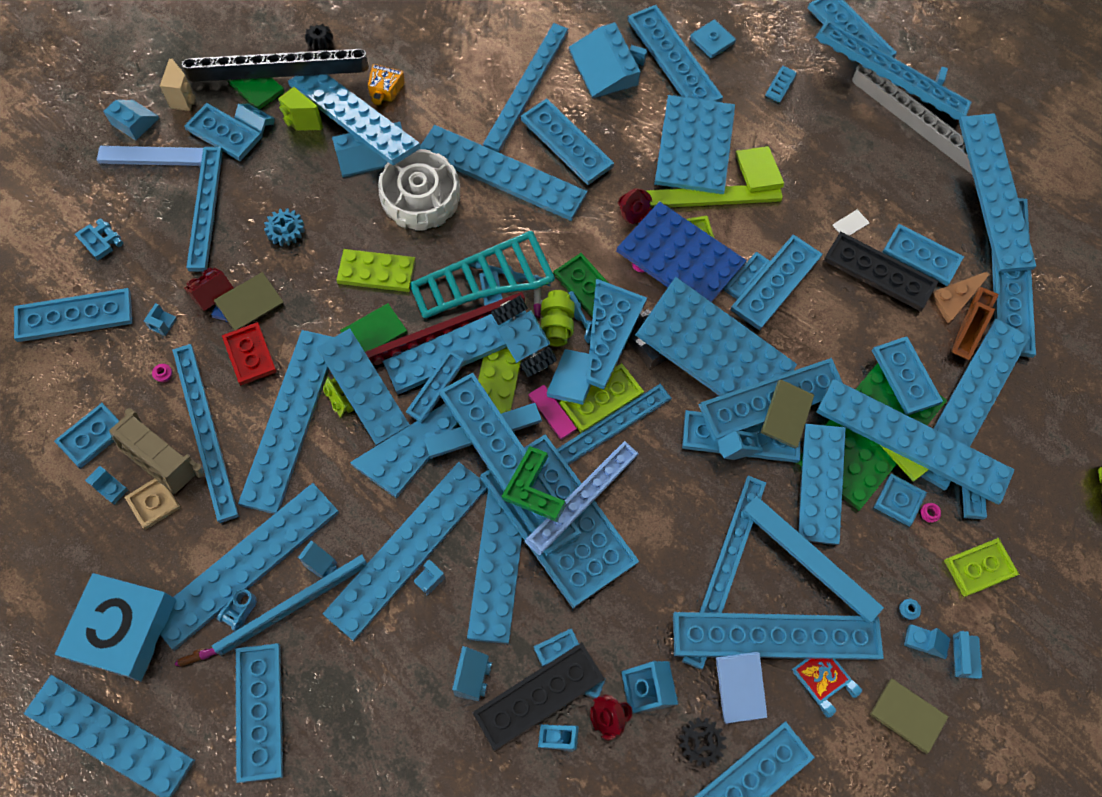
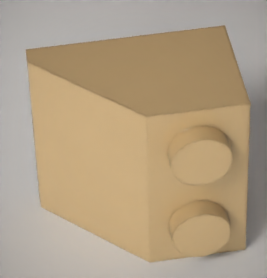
[160,59,195,111]

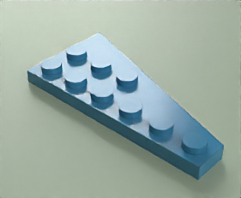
[587,279,647,389]
[350,404,459,499]

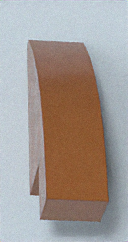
[951,287,999,360]

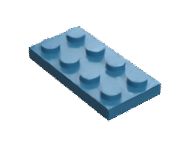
[184,103,262,161]
[882,224,964,286]
[872,336,943,416]

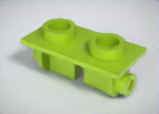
[323,377,354,418]

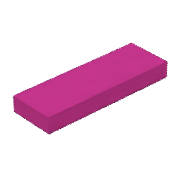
[528,385,577,441]

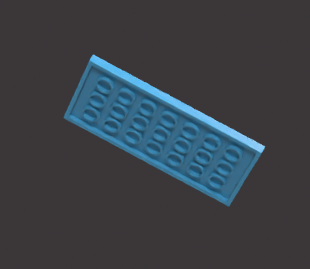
[635,277,797,396]
[480,434,639,608]

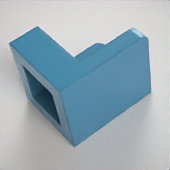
[144,303,177,336]
[414,559,445,596]

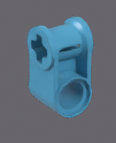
[217,589,257,632]

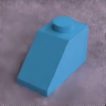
[717,430,763,460]
[298,541,338,578]

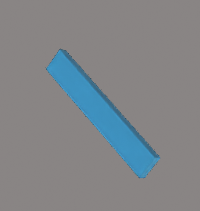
[424,403,542,459]

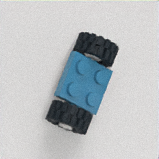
[491,295,557,377]

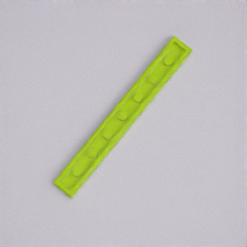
[647,185,783,209]

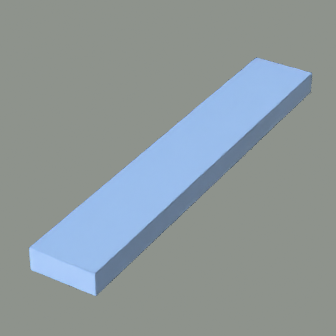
[97,146,203,166]

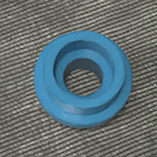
[900,599,921,620]

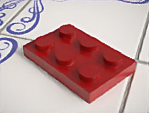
[221,322,277,386]

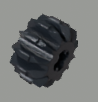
[305,23,334,51]

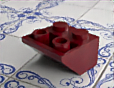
[184,267,234,311]

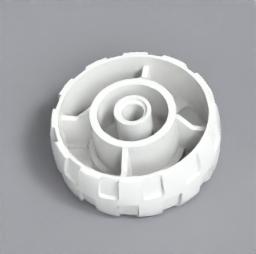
[378,149,460,231]

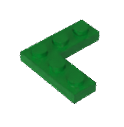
[501,446,566,522]

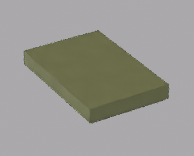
[214,272,284,331]
[761,379,814,448]
[870,679,948,754]

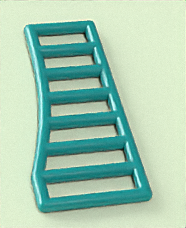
[410,231,555,319]

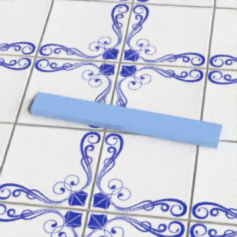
[524,441,639,556]

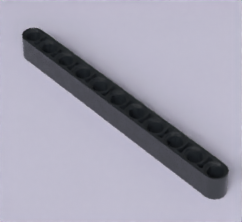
[182,49,369,82]

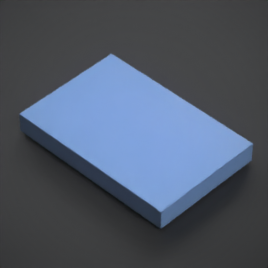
[716,652,767,724]

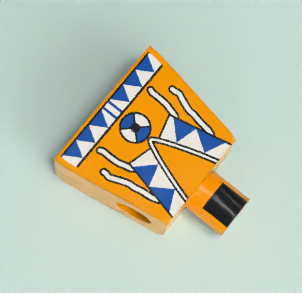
[368,64,405,105]

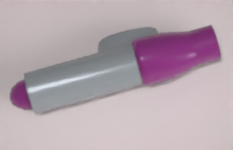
[533,288,543,319]

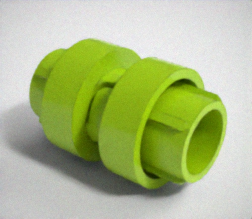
[540,290,575,347]

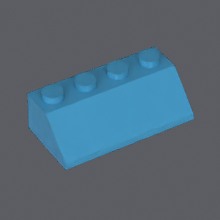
[332,122,402,177]

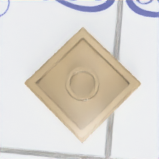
[124,478,181,530]

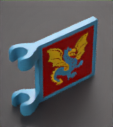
[792,659,862,718]

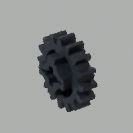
[678,717,727,767]

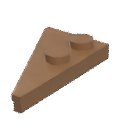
[931,272,989,324]

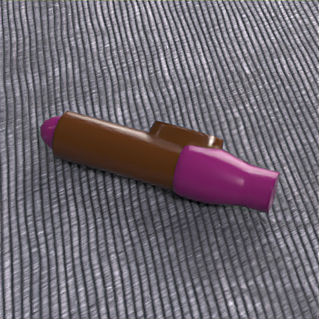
[175,648,217,667]

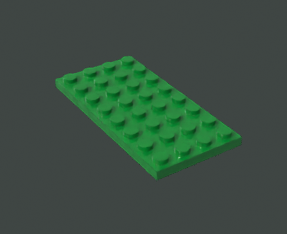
[797,363,947,511]

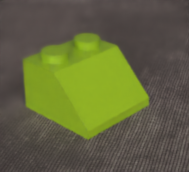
[278,87,323,130]

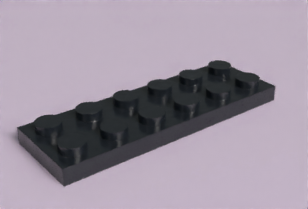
[823,231,938,311]
[472,642,605,751]

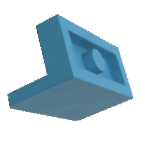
[234,103,276,136]
[953,631,982,679]

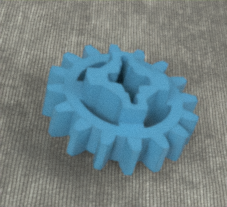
[264,208,305,246]

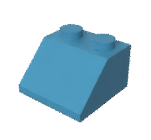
[103,100,159,140]
[452,646,492,702]
[621,661,678,714]

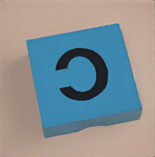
[55,573,177,681]

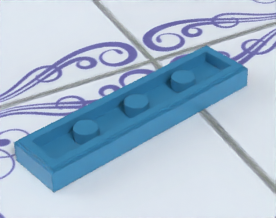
[406,349,466,424]

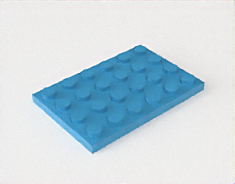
[654,95,735,194]

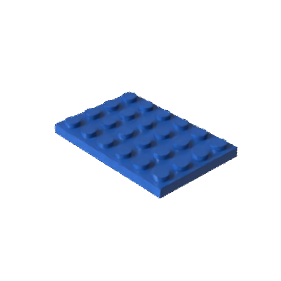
[616,201,747,302]

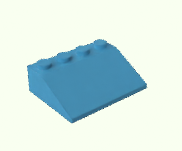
[569,23,640,98]

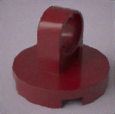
[618,188,652,224]
[590,694,633,740]

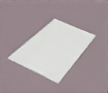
[832,209,869,236]

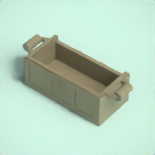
[109,408,204,494]

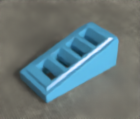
[765,66,797,103]

